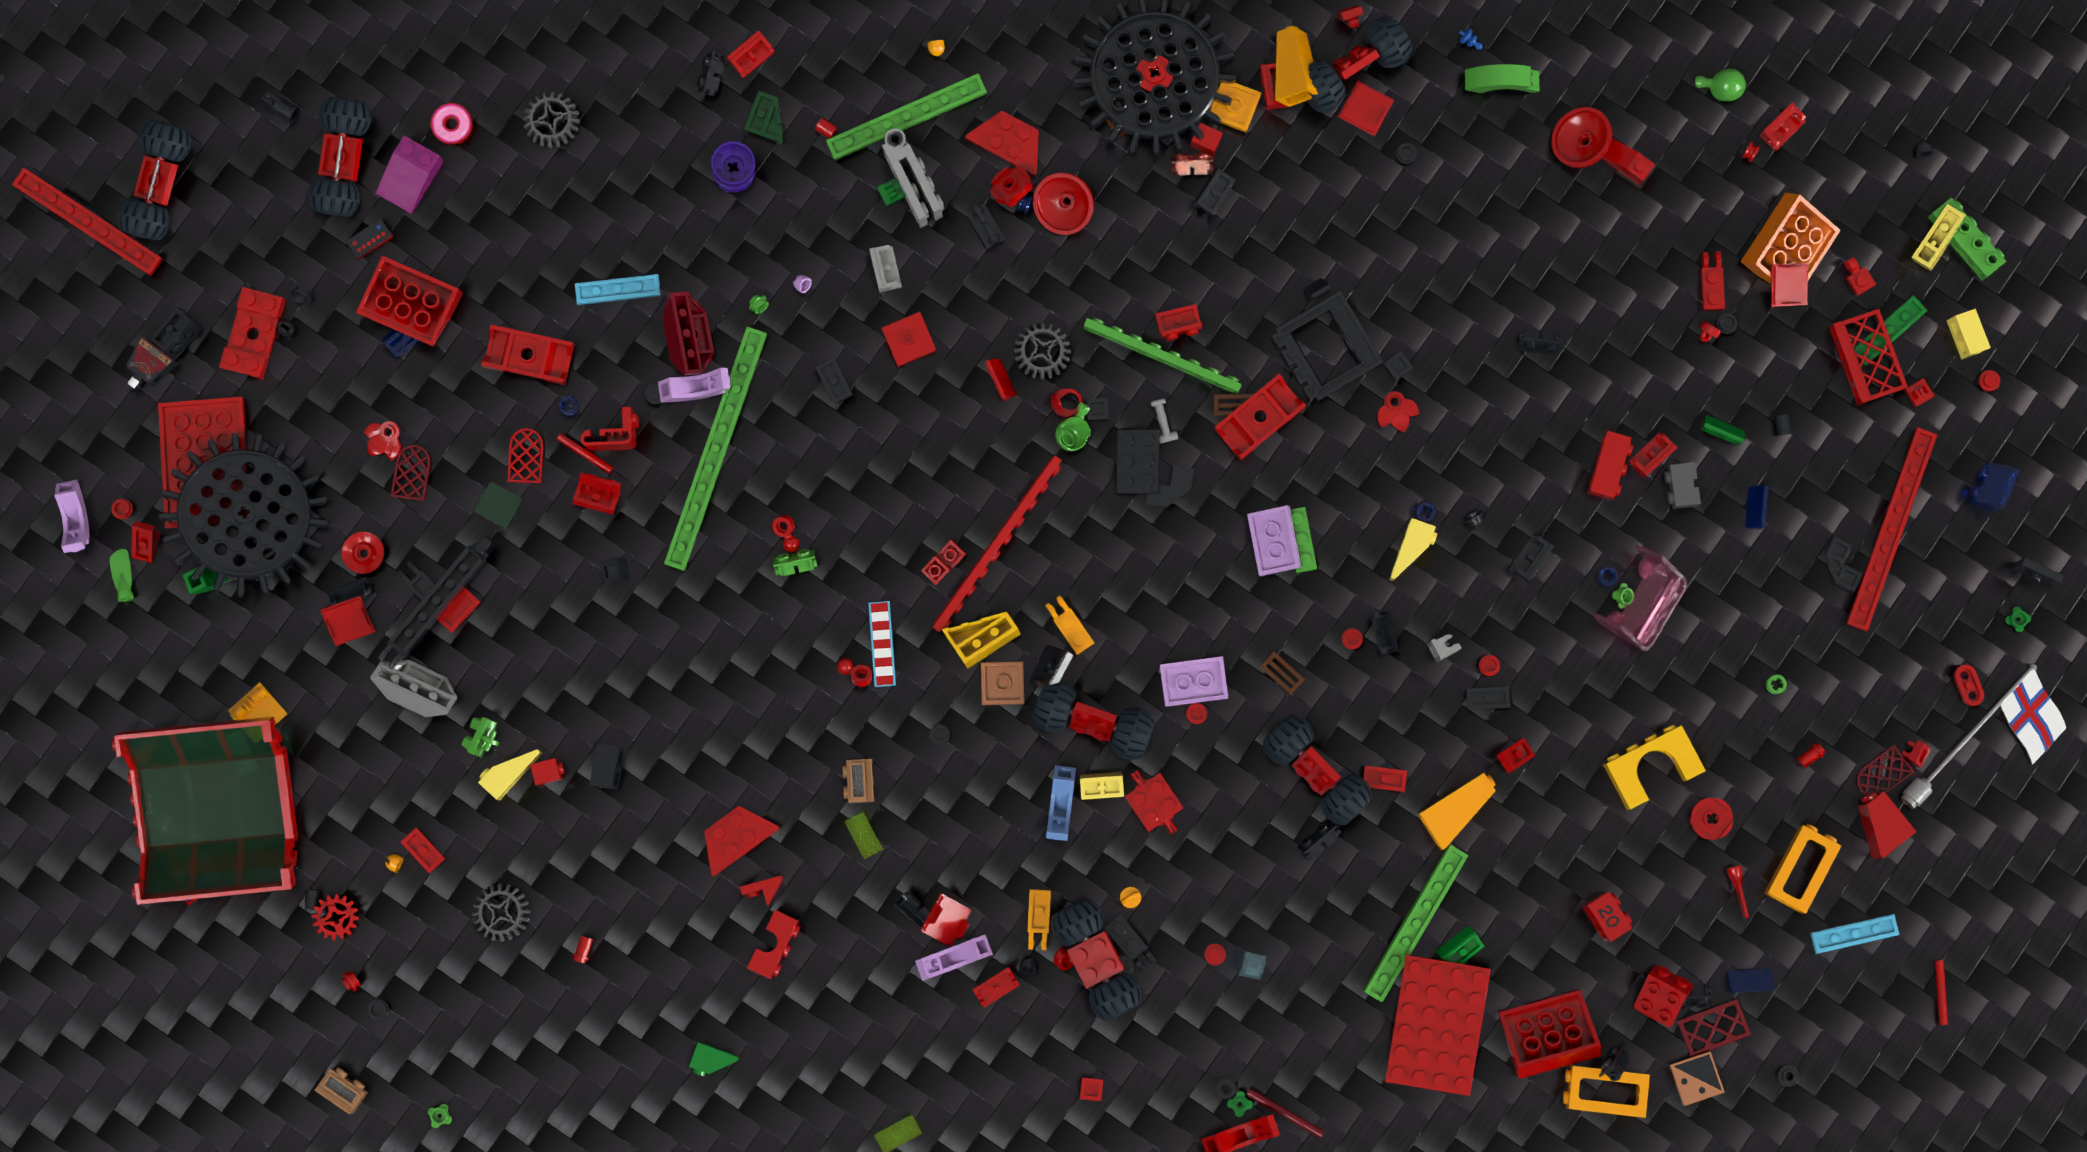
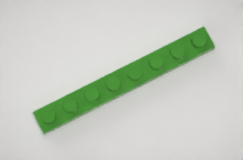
[826,74,987,161]
[1084,317,1242,394]
[1363,844,1468,1002]

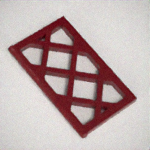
[1677,999,1751,1057]

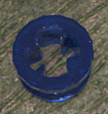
[1017,195,1033,214]
[559,396,579,416]
[1416,502,1436,522]
[1598,567,1618,587]

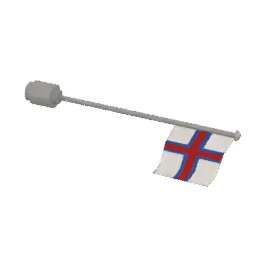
[1901,663,2066,809]

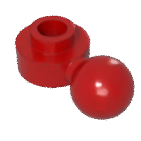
[772,515,799,553]
[837,658,872,687]

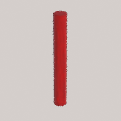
[557,433,614,474]
[1935,960,1948,1025]

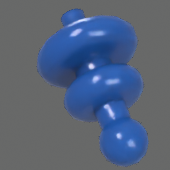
[1459,29,1483,50]

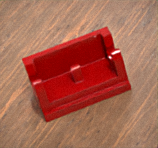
[727,30,775,79]
[1260,63,1288,110]
[1759,102,1806,151]
[1628,433,1678,478]
[973,967,1020,1008]

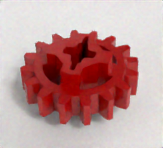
[311,893,359,940]

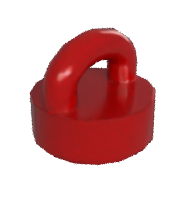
[1700,321,1721,342]
[1053,947,1074,971]

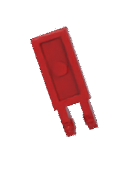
[1701,251,1725,311]

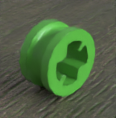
[1766,675,1787,694]

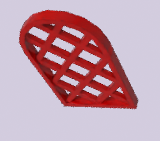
[507,428,544,484]

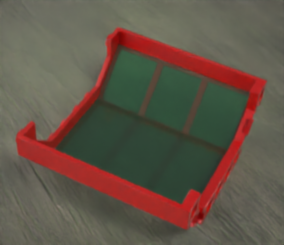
[112,717,298,905]

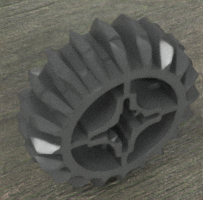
[523,92,580,148]
[1014,323,1071,380]
[472,884,531,942]

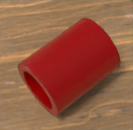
[815,117,838,139]

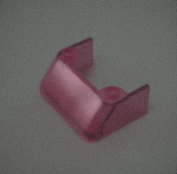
[1594,545,1687,651]

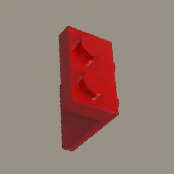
[1634,964,1694,1027]

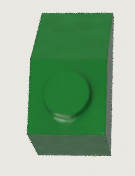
[689,1042,740,1076]

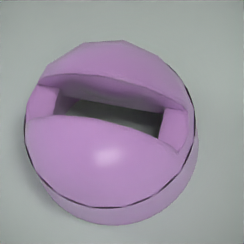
[793,275,812,293]

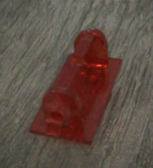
[1171,153,1213,176]

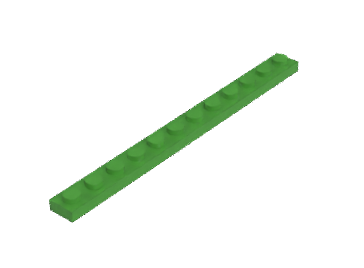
[664,327,767,571]

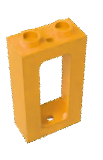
[1764,824,1841,914]
[1563,1065,1650,1118]

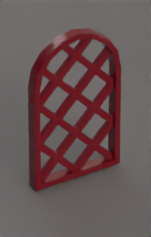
[391,445,431,501]
[1857,745,1915,795]

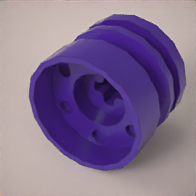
[711,142,755,192]

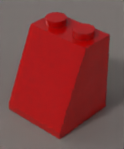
[1858,791,1916,859]

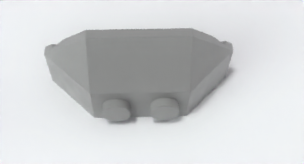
[370,660,457,717]

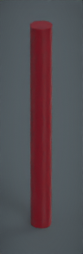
[1246,1088,1325,1139]

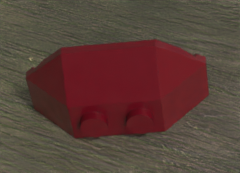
[662,292,714,375]

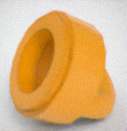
[1120,887,1141,908]

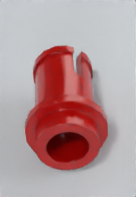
[1797,743,1826,769]
[572,936,594,964]

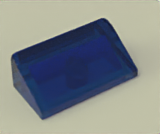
[382,329,419,358]
[1745,485,1769,530]
[1728,968,1775,993]

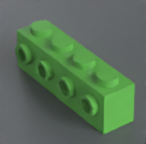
[1928,197,2006,281]

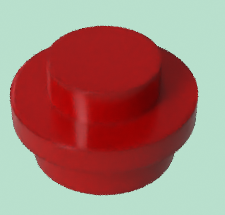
[1978,370,2000,391]
[111,498,133,520]
[1342,628,1363,649]
[1479,655,1500,676]
[1204,944,1226,965]
[341,971,360,991]

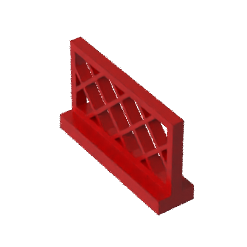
[1829,309,1908,406]

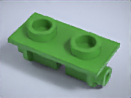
[773,549,818,577]

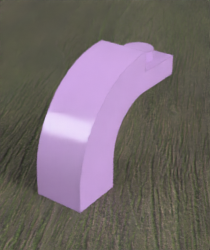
[658,368,730,402]
[54,480,90,553]
[915,935,993,981]

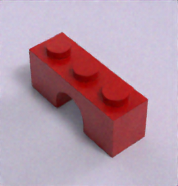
[747,910,801,979]

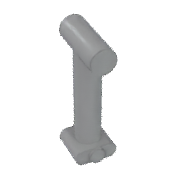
[1150,398,1178,444]

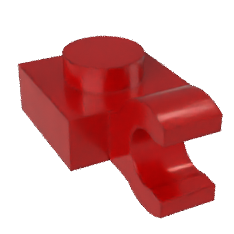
[1844,257,1876,296]

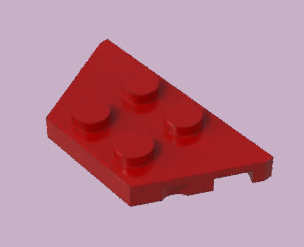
[965,111,1039,177]
[704,806,780,877]

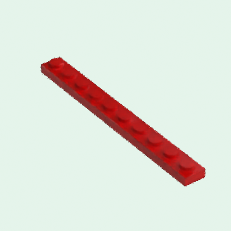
[1846,427,1937,632]
[931,456,1062,632]

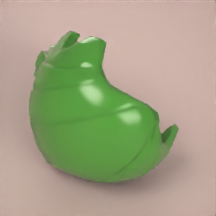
[1695,69,1746,101]
[1055,402,1091,451]

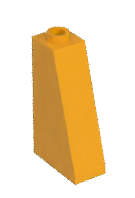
[1275,26,1318,107]
[1417,773,1496,850]

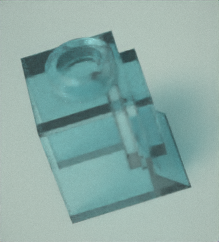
[1239,952,1267,980]

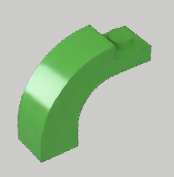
[1465,64,1540,93]

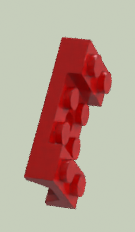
[219,287,286,380]
[481,325,575,385]
[1214,374,1306,461]

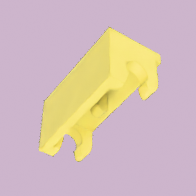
[1946,309,1991,359]
[1080,772,1124,800]

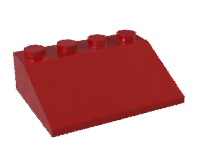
[356,256,463,346]
[1499,990,1601,1079]

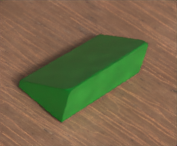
[1700,415,1745,445]
[1436,926,1485,964]

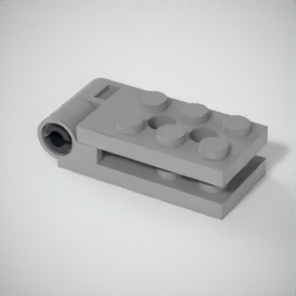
[882,129,944,228]

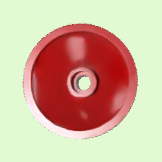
[1552,107,1612,168]
[1033,172,1094,235]

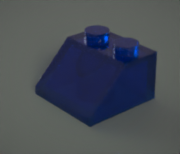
[1970,462,2021,513]

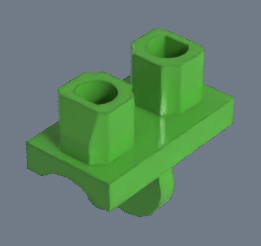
[462,717,499,758]

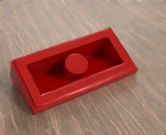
[985,358,1017,402]

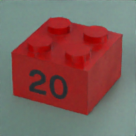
[1582,891,1632,942]

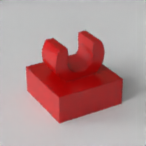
[1338,5,1363,28]
[1904,378,1934,407]
[1902,740,1931,768]

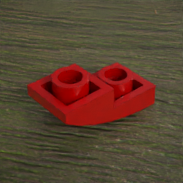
[921,539,967,585]

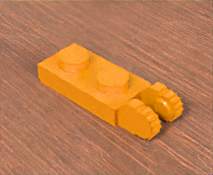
[1045,596,1094,655]
[1027,889,1051,950]

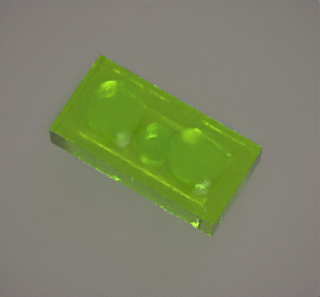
[845,812,883,860]
[874,1114,922,1152]

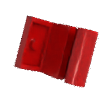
[581,407,639,451]

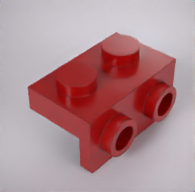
[1155,304,1203,341]
[573,473,621,515]

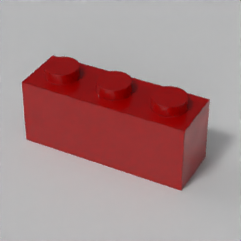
[1587,431,1633,501]

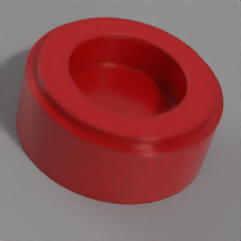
[1186,703,1207,724]

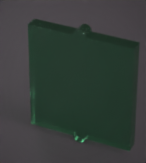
[474,482,523,529]

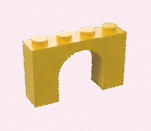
[1604,724,1706,810]

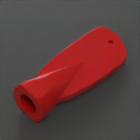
[1726,865,1749,919]

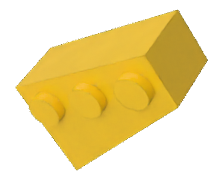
[942,612,1021,669]

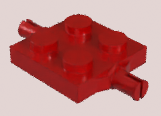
[1125,770,1184,835]

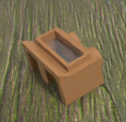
[843,759,875,804]
[315,1067,368,1114]

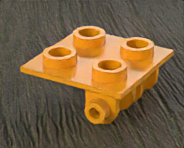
[228,683,287,742]

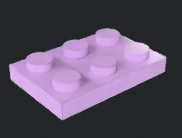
[1247,505,1302,576]
[1160,656,1228,707]

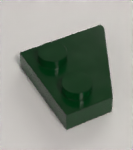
[744,91,783,144]

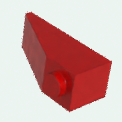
[1601,138,1655,186]

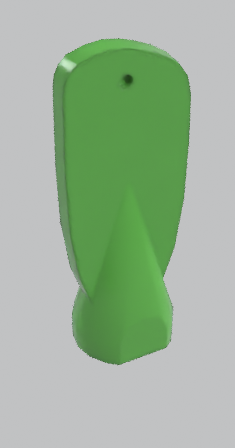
[110,549,134,602]

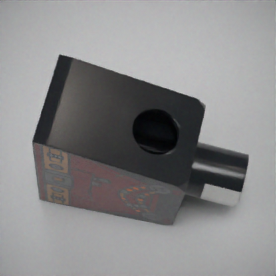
[126,337,178,390]

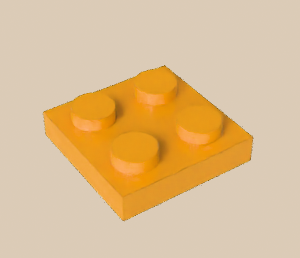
[1210,83,1262,133]

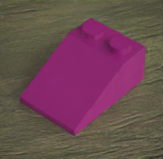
[376,136,444,214]

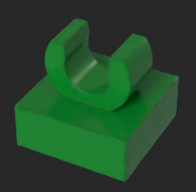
[877,178,905,207]

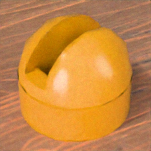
[927,40,945,56]
[385,854,403,873]

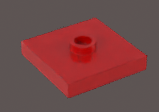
[882,312,936,367]

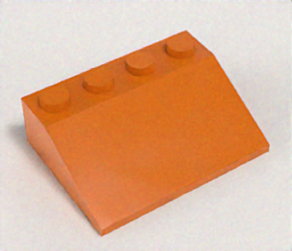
[1741,193,1841,284]

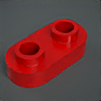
[1953,665,1984,706]

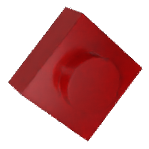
[1080,1077,1103,1101]

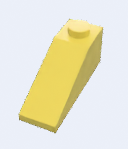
[1912,204,1966,271]
[1389,518,1437,581]
[478,750,543,800]

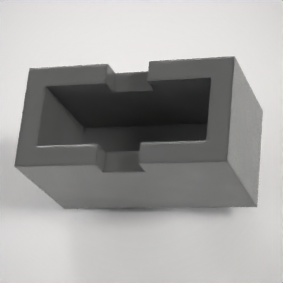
[1664,462,1701,509]

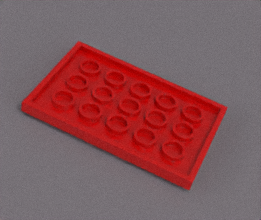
[158,397,250,529]
[1385,954,1491,1096]

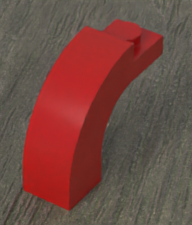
[1201,1114,1280,1152]

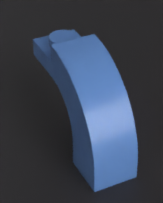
[1046,765,1076,841]

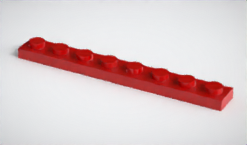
[12,168,163,276]

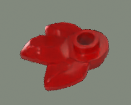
[1378,391,1419,432]
[364,421,401,460]

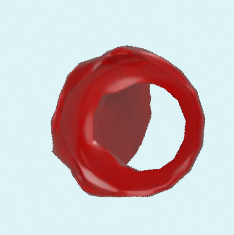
[1051,388,1083,418]

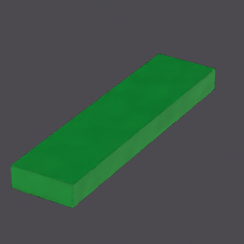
[1854,295,1928,366]

